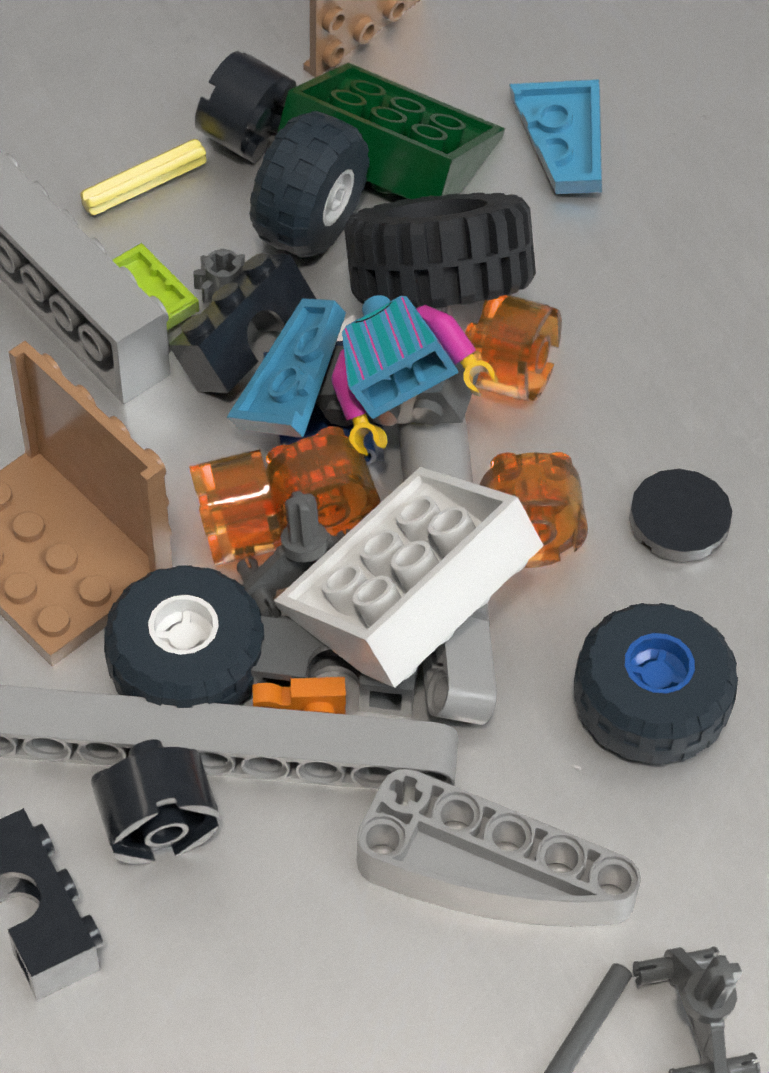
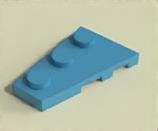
[509,80,602,194]
[227,298,346,438]

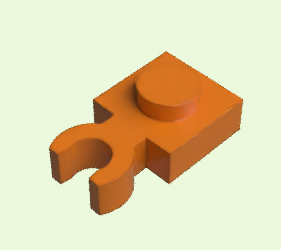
[252,677,346,714]

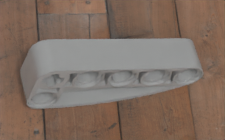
[357,769,641,927]

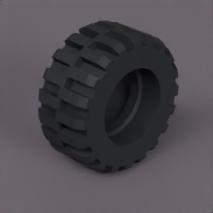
[344,193,536,308]

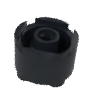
[195,51,296,163]
[90,739,220,864]

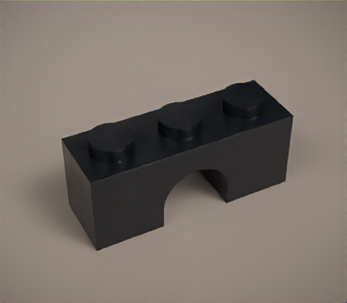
[169,253,316,393]
[0,808,104,1001]

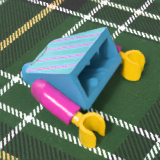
[331,295,498,455]

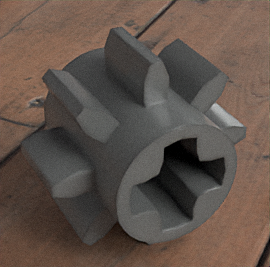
[193,248,245,304]

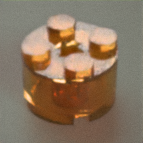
[465,295,562,401]
[264,426,381,536]
[189,449,282,566]
[479,452,588,568]

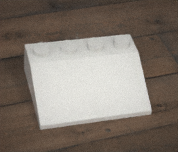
[274,467,544,688]

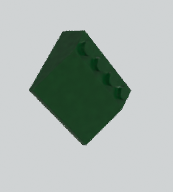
[278,62,505,199]

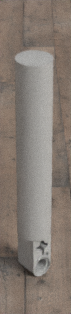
[398,306,497,725]

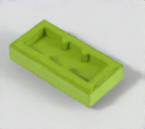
[112,243,200,330]

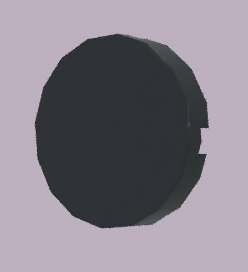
[629,469,733,562]

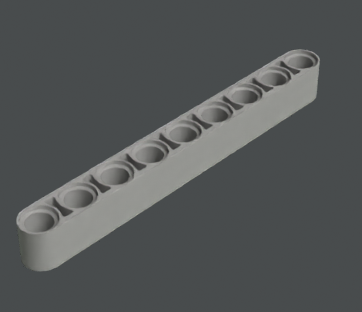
[0,685,458,790]

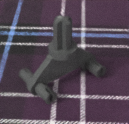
[236,490,351,618]
[632,946,760,1073]

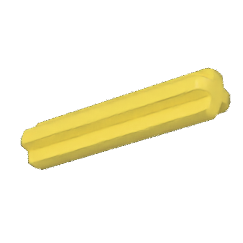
[80,139,207,216]

